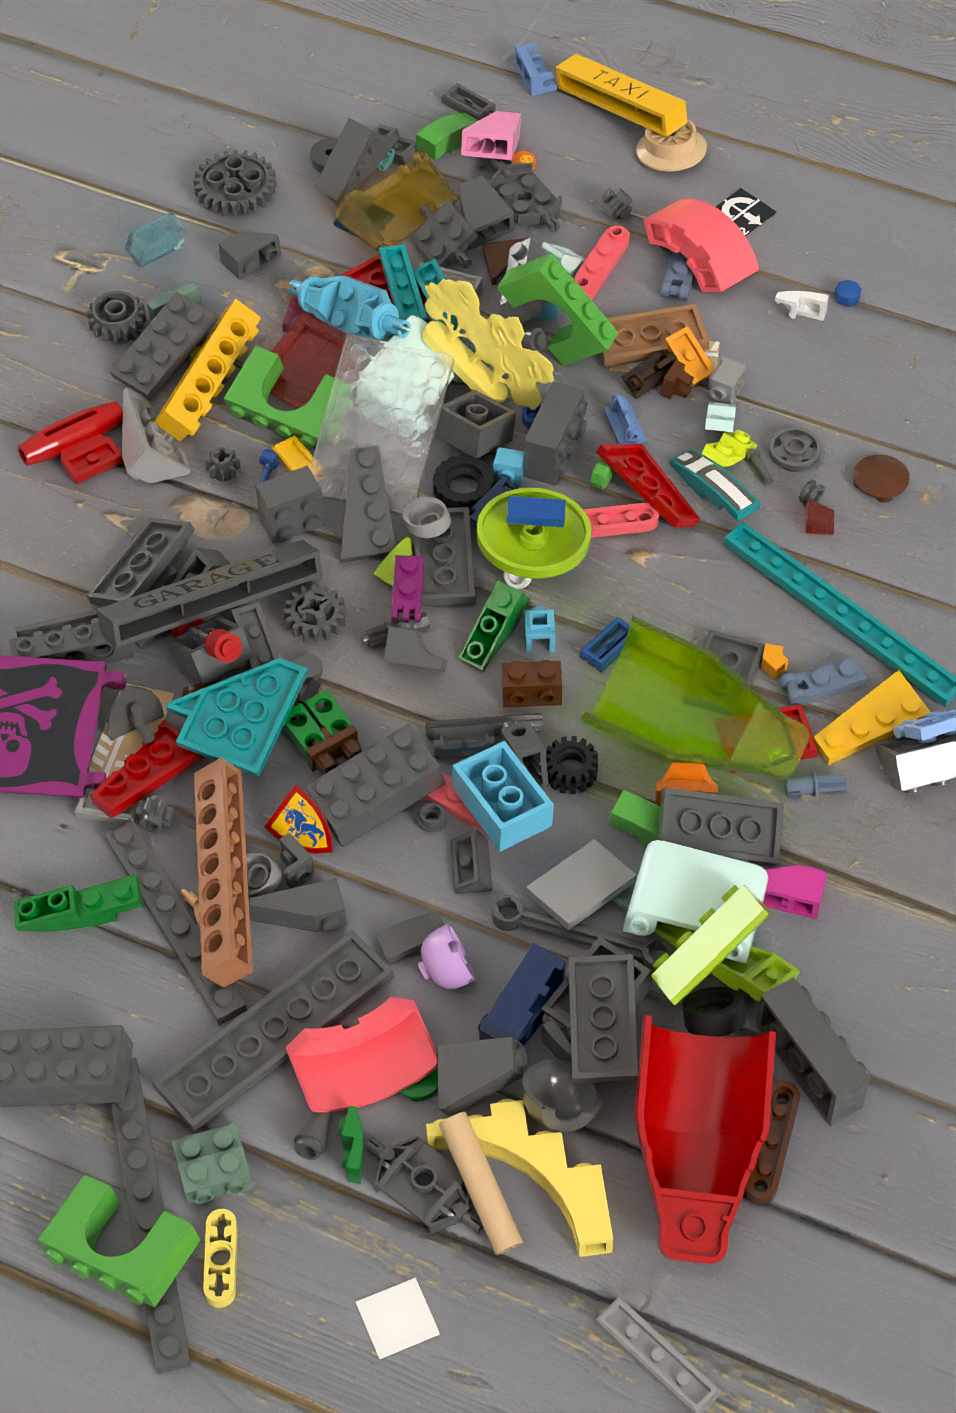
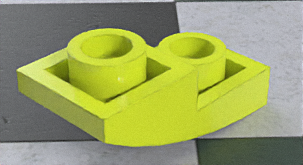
[702,430,757,467]

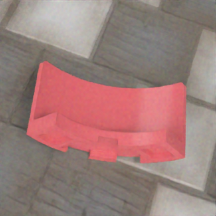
[643,198,759,293]
[285,997,438,1112]

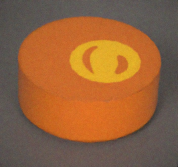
[511,151,536,171]

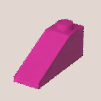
[763,865,827,919]

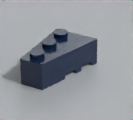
[478,943,566,1047]

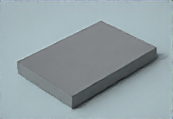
[526,839,637,931]

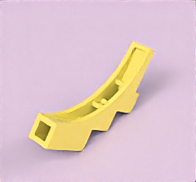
[426,1099,613,1257]

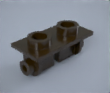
[621,349,677,399]

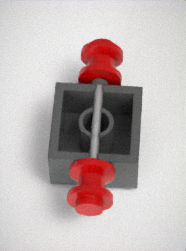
[168,615,254,684]

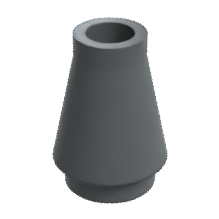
[294,1112,332,1160]

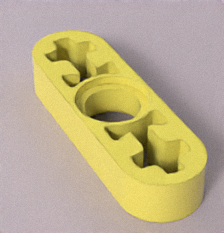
[203,1209,238,1308]

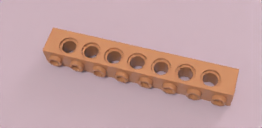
[194,757,253,988]

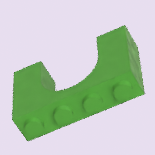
[497,253,619,366]
[224,345,354,450]
[38,1174,200,1308]

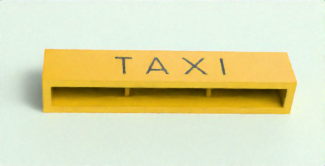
[555,54,687,137]

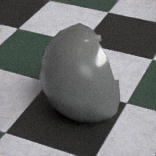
[521,1058,604,1132]

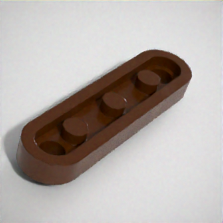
[744,1080,800,1204]

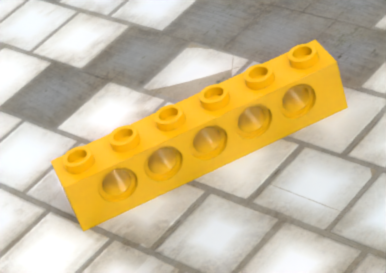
[154,298,261,442]

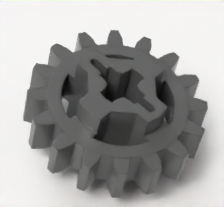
[283,584,347,643]

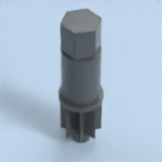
[361,612,430,647]

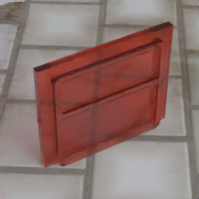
[270,312,369,408]

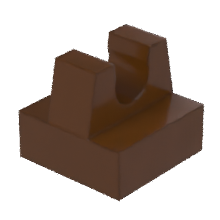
[661,360,694,399]

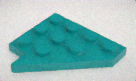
[165,658,309,777]

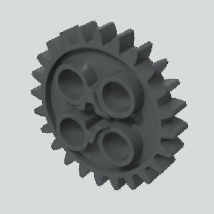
[193,149,277,217]

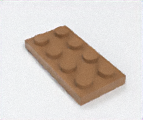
[600,304,710,367]

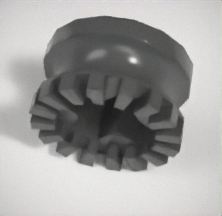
[799,479,825,508]

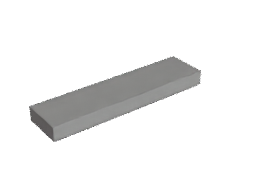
[595,1297,721,1413]

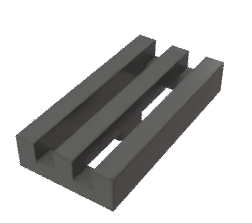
[441,83,496,120]

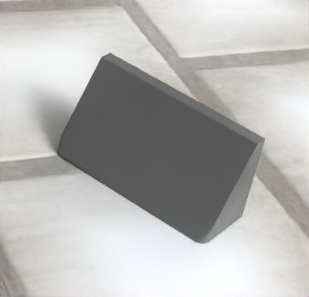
[450,829,492,894]

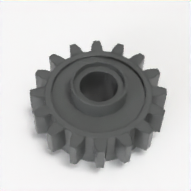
[87,291,147,343]

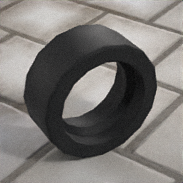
[682,987,745,1037]

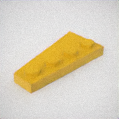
[813,670,931,765]

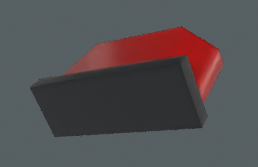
[298,680,321,707]

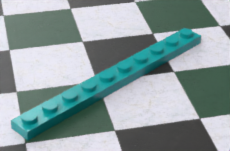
[724,522,956,707]

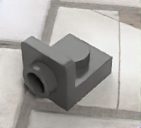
[280,833,314,889]

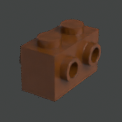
[501,660,562,708]

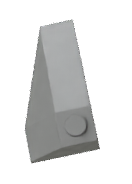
[122,387,191,484]

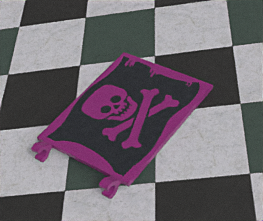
[0,655,127,798]

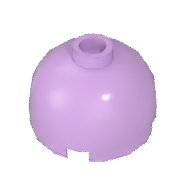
[418,924,476,989]

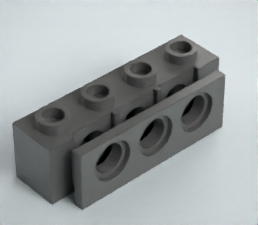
[9,610,134,663]

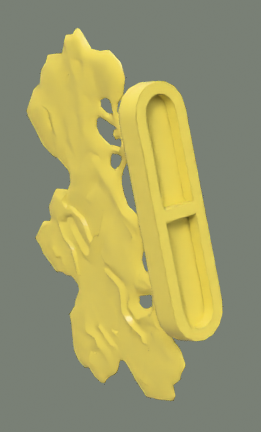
[422,279,554,410]

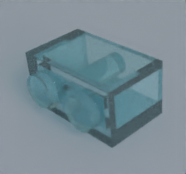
[125,211,187,269]

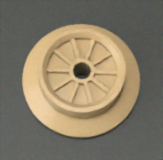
[636,119,707,172]

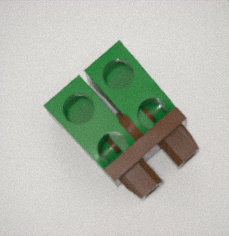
[281,689,362,775]

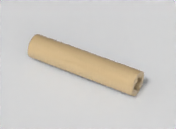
[438,1112,524,1255]

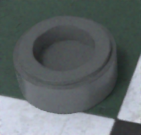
[294,654,323,684]

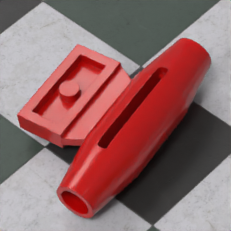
[17,401,124,484]

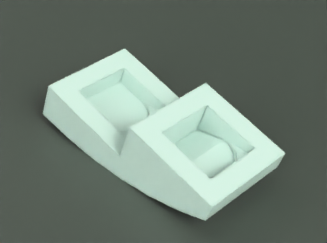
[705,401,736,432]

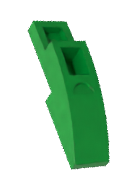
[13,874,143,931]

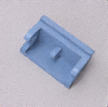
[515,43,557,96]

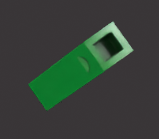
[458,580,530,671]

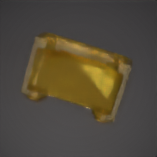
[334,149,460,253]

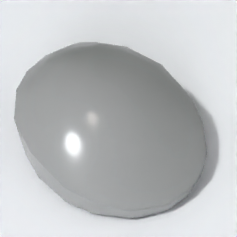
[403,496,451,539]
[246,853,282,898]

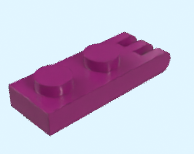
[391,555,424,623]

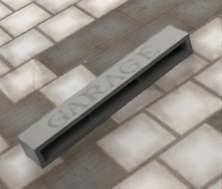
[97,540,322,648]

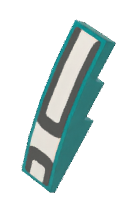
[669,449,760,521]

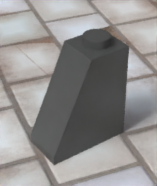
[460,175,514,250]
[438,1037,527,1116]

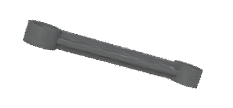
[492,895,674,974]

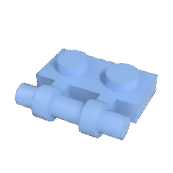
[893,710,956,743]

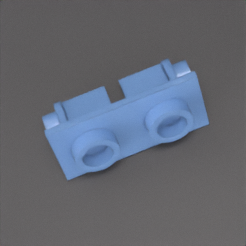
[604,394,647,444]

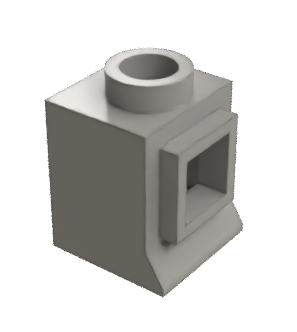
[708,356,746,404]

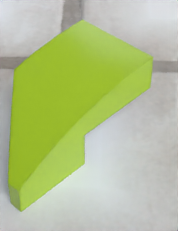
[373,536,414,588]

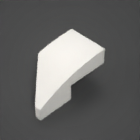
[775,291,829,321]

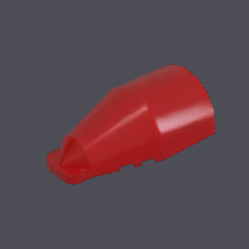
[634,1015,776,1264]

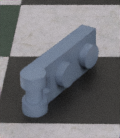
[661,251,694,300]
[779,656,867,706]

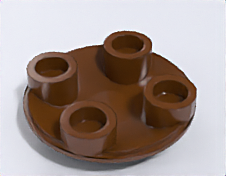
[853,454,910,503]

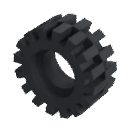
[546,736,598,794]

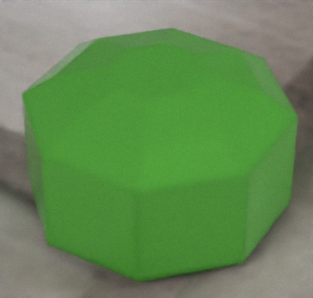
[590,460,613,490]

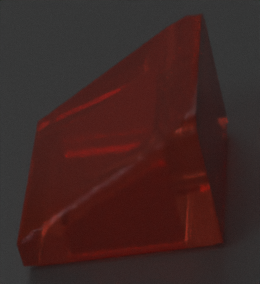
[805,500,834,535]

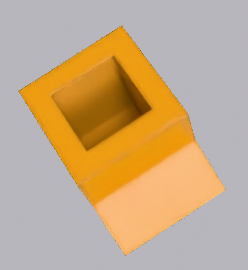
[761,643,789,680]

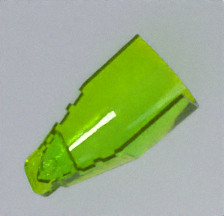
[581,616,809,780]

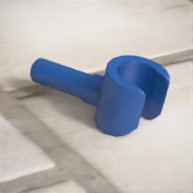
[259,449,279,483]

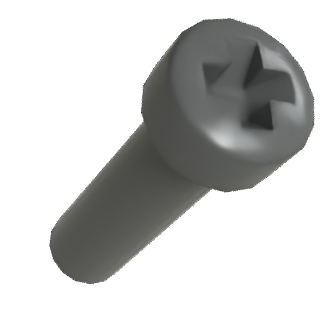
[746,449,773,485]

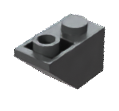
[218,232,281,280]

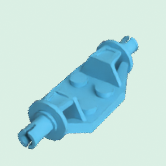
[288,276,411,343]

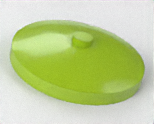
[476,488,591,578]

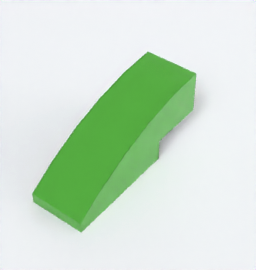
[416,112,479,160]
[610,789,660,847]

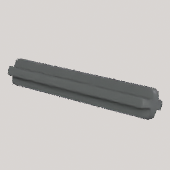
[425,713,543,739]

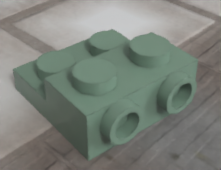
[171,1123,253,1205]

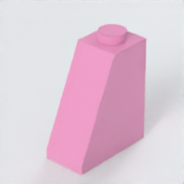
[461,111,521,160]

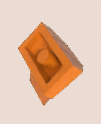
[655,762,718,807]

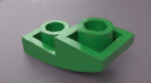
[337,1105,364,1184]

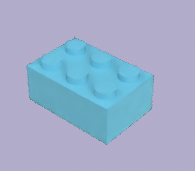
[452,741,554,852]

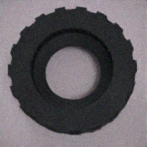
[433,455,495,516]

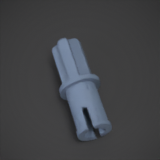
[785,772,847,797]

